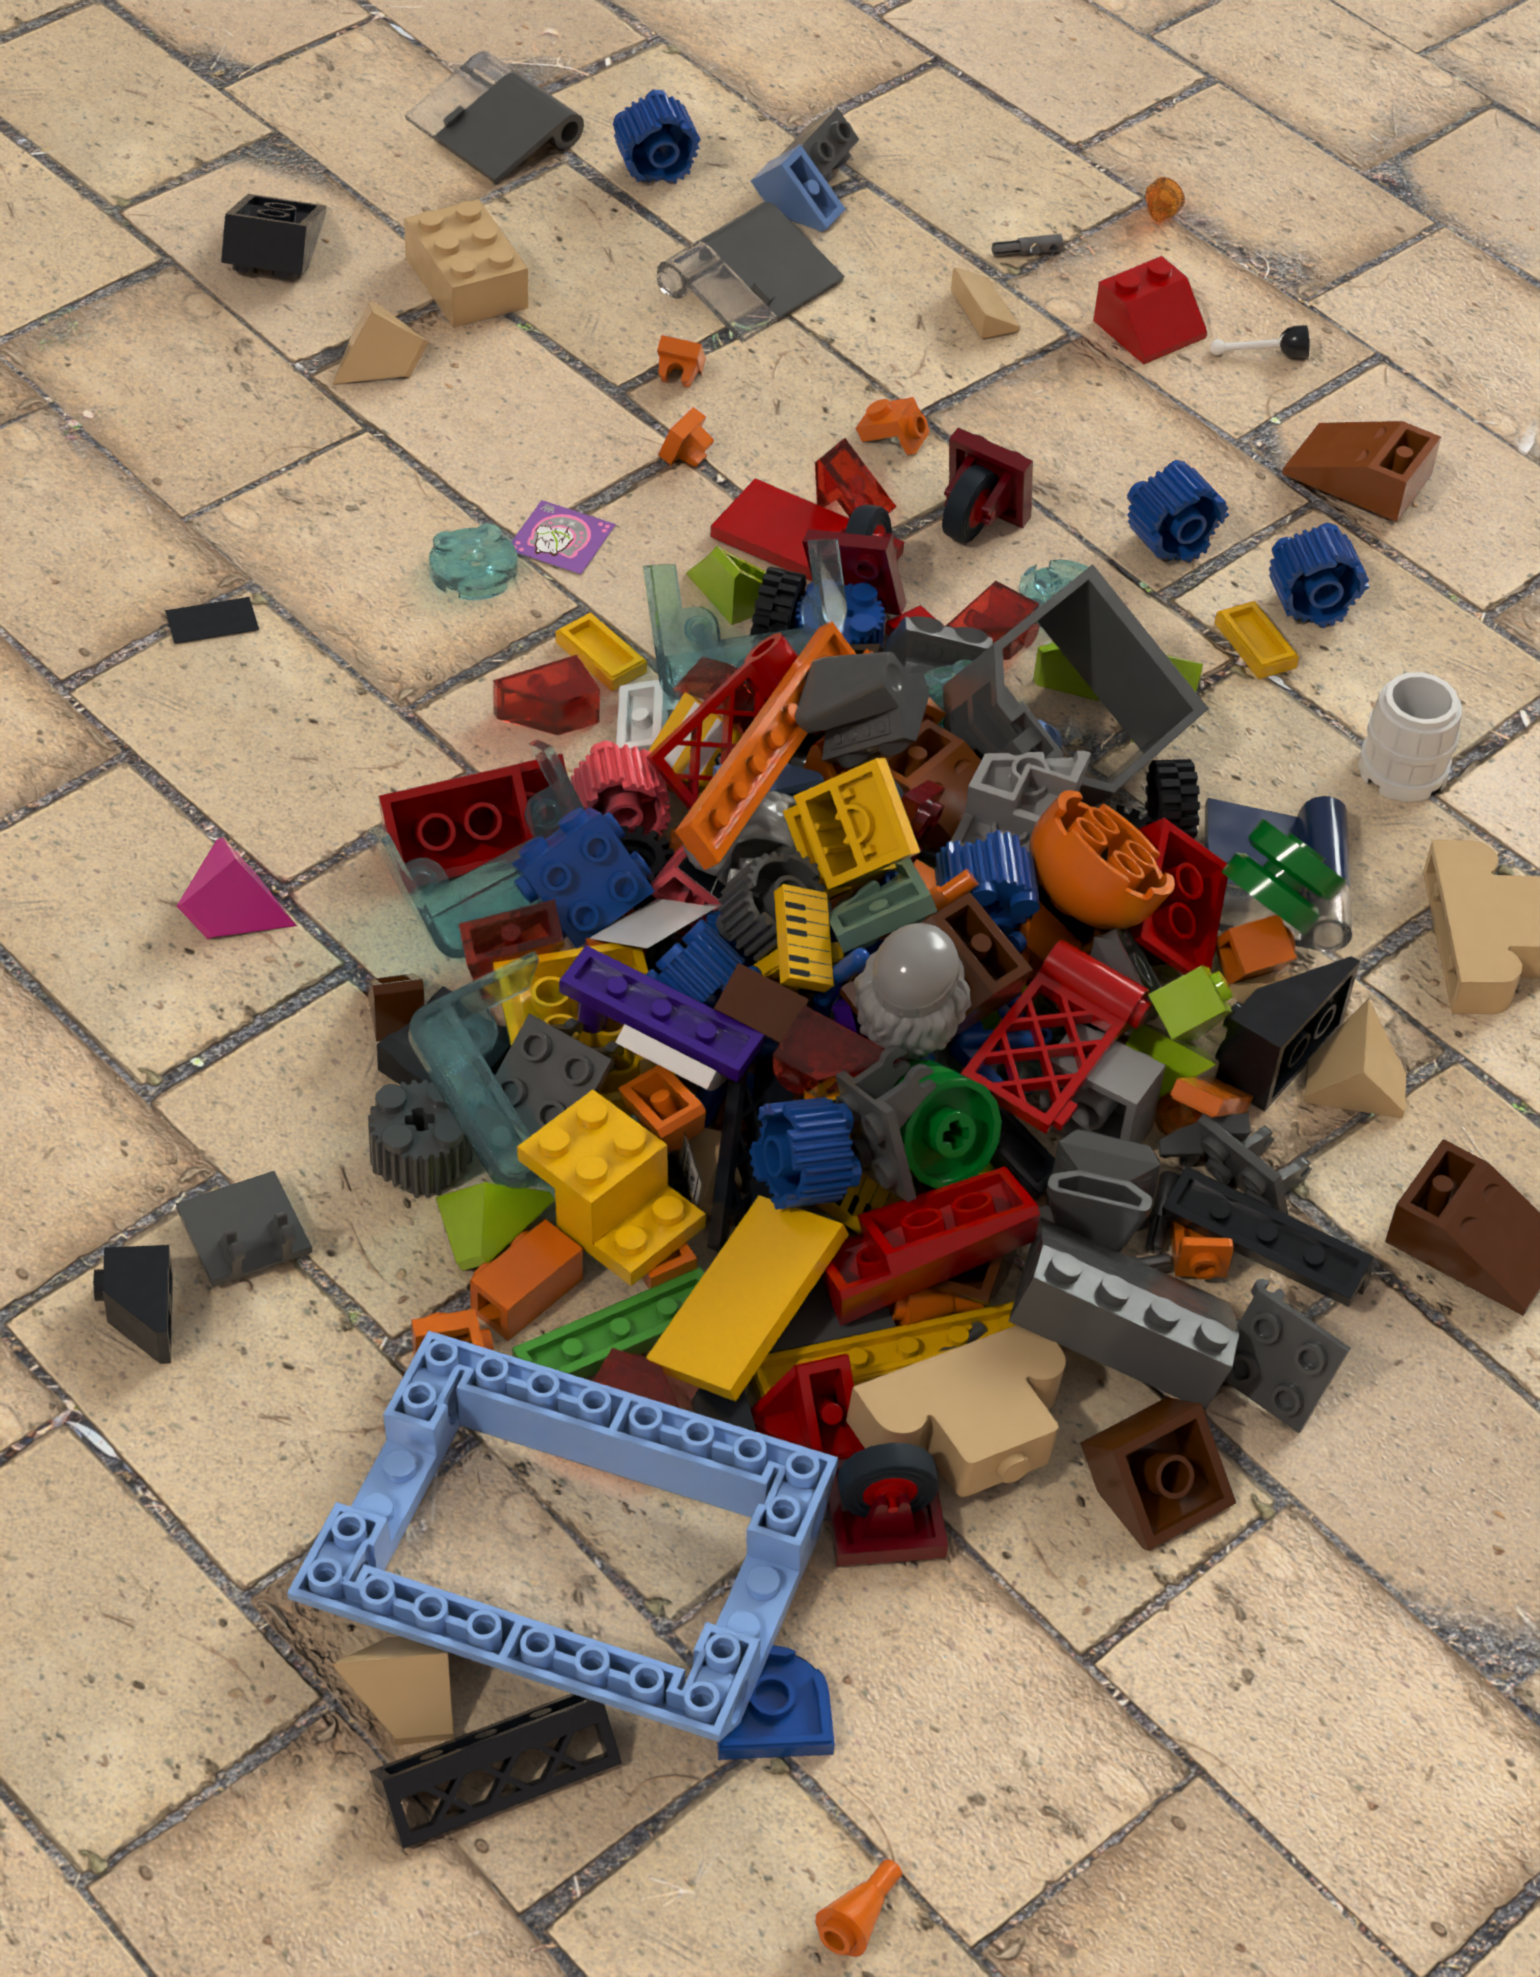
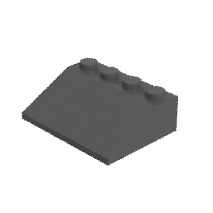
[1009,1217,1239,1410]

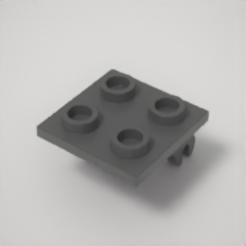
[480,1013,624,1134]
[835,1045,936,1202]
[1197,1114,1312,1215]
[176,1171,312,1287]
[1224,1279,1351,1433]

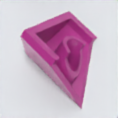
[176,837,297,939]

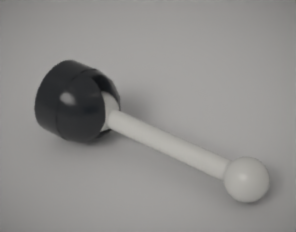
[1209,325,1310,359]

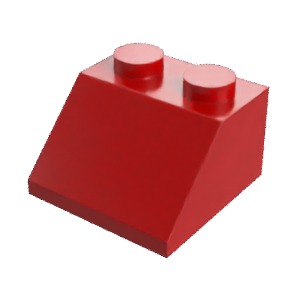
[1093,256,1207,365]

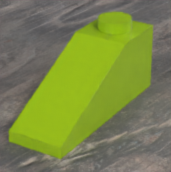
[1148,966,1234,1042]

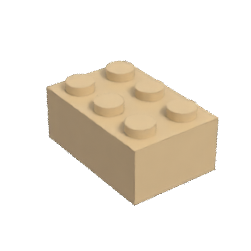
[404,199,528,328]

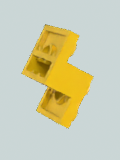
[783,757,920,901]
[517,1089,706,1286]

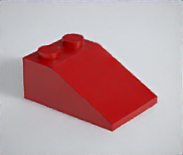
[1130,818,1228,975]

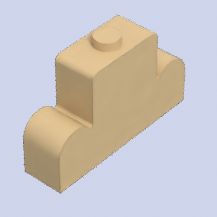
[1423,840,1540,1014]
[846,1325,1066,1497]

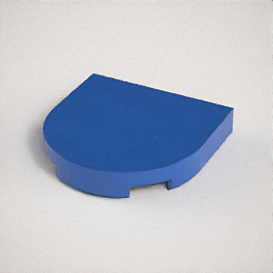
[717,1645,835,1760]

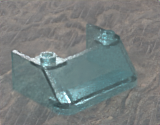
[643,539,847,700]
[368,739,585,958]
[408,951,640,1189]

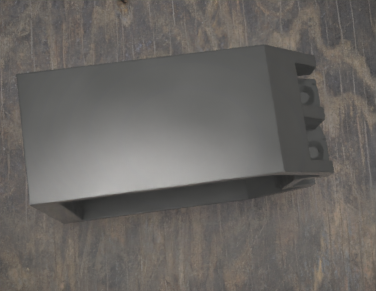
[943,564,1209,807]

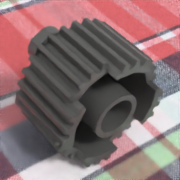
[716,851,833,962]
[368,1078,473,1198]

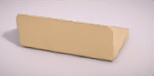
[951,268,1020,339]

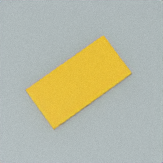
[645,1195,849,1401]

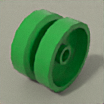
[1221,818,1347,935]
[890,1060,1002,1189]

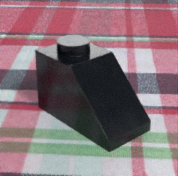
[93,1245,173,1364]

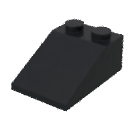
[221,194,327,279]
[1215,956,1360,1112]

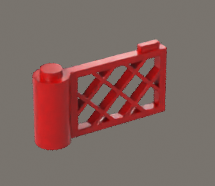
[646,633,825,810]
[961,939,1153,1134]

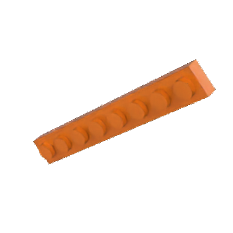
[675,621,856,870]

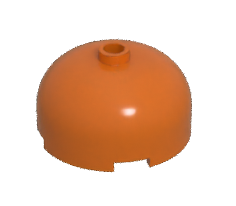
[1029,790,1175,930]

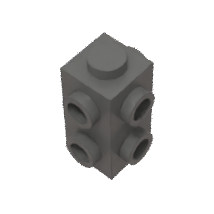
[779,108,860,182]

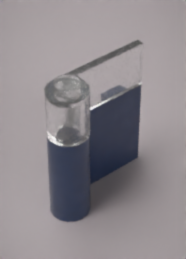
[1205,796,1352,953]

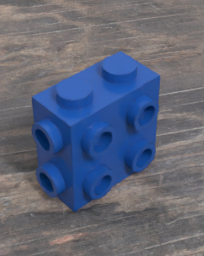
[512,807,655,949]

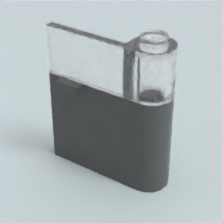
[404,51,584,185]
[657,202,845,343]

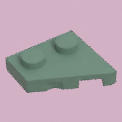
[829,857,938,953]

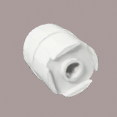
[1358,672,1462,802]

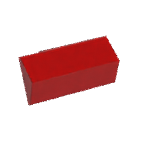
[378,754,575,889]
[821,1166,1040,1326]

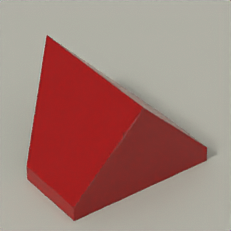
[751,1353,865,1459]

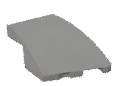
[950,751,1091,889]

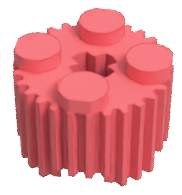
[570,741,671,836]

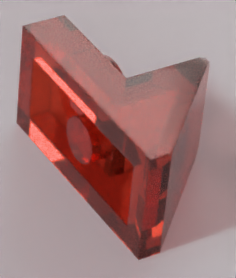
[815,438,897,518]

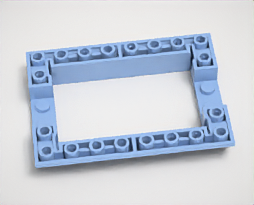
[287,1330,838,1742]

